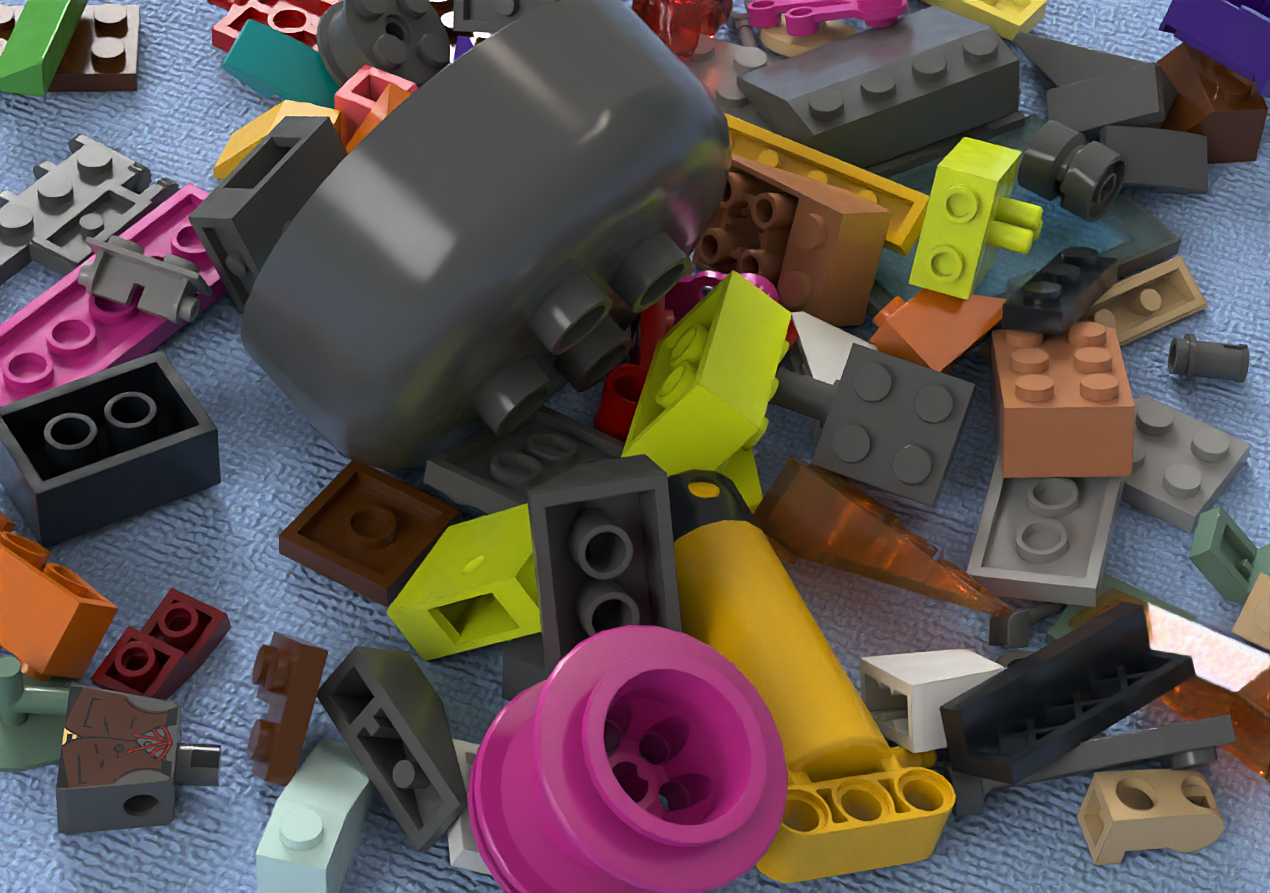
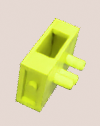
[908,136,1043,300]
[386,503,541,662]

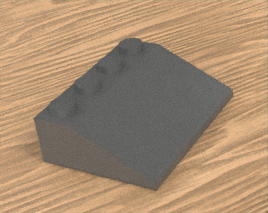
[737,5,1020,169]

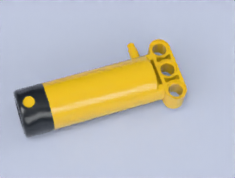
[667,469,956,883]

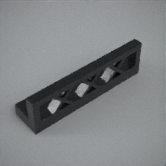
[939,602,1196,785]

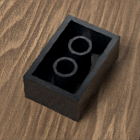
[0,350,221,548]

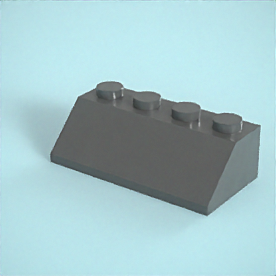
[527,454,682,679]

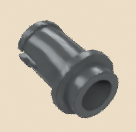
[1168,333,1249,383]

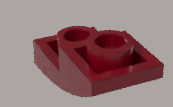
[91,588,231,700]

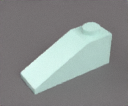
[255,738,377,893]

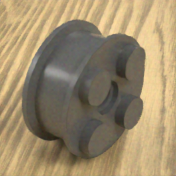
[316,0,450,87]

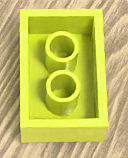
[621,270,792,477]

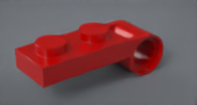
[593,295,674,443]

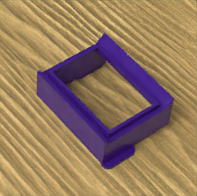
[1159,0,1270,98]

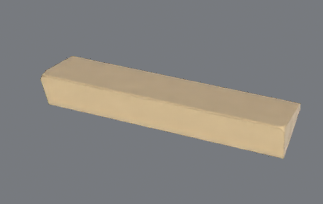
[979,255,1209,365]

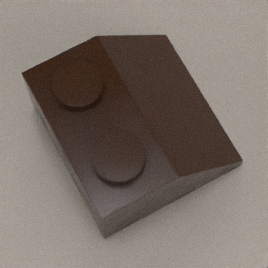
[1155,42,1268,164]

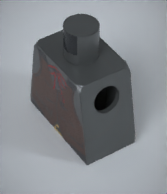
[56,684,222,834]

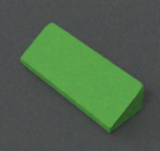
[0,0,89,97]

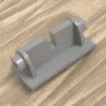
[78,235,213,324]

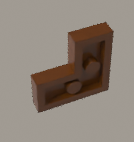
[247,631,329,786]

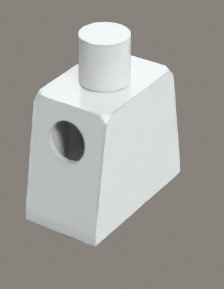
[860,649,1008,753]

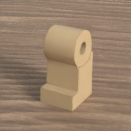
[1077,768,1225,865]

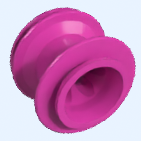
[467,625,788,893]

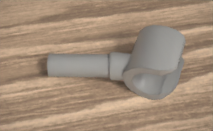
[721,0,757,48]

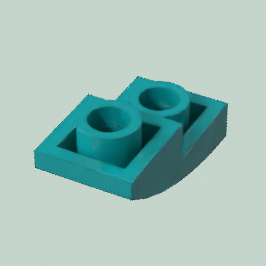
[220,19,341,109]

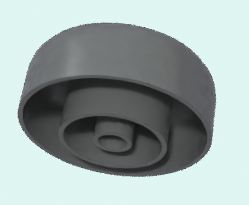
[241,0,732,472]

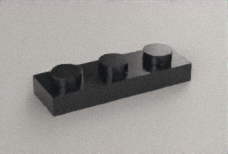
[1002,247,1118,335]

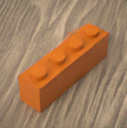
[0,512,119,682]

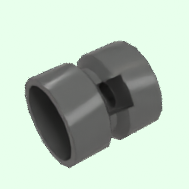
[1017,119,1128,223]

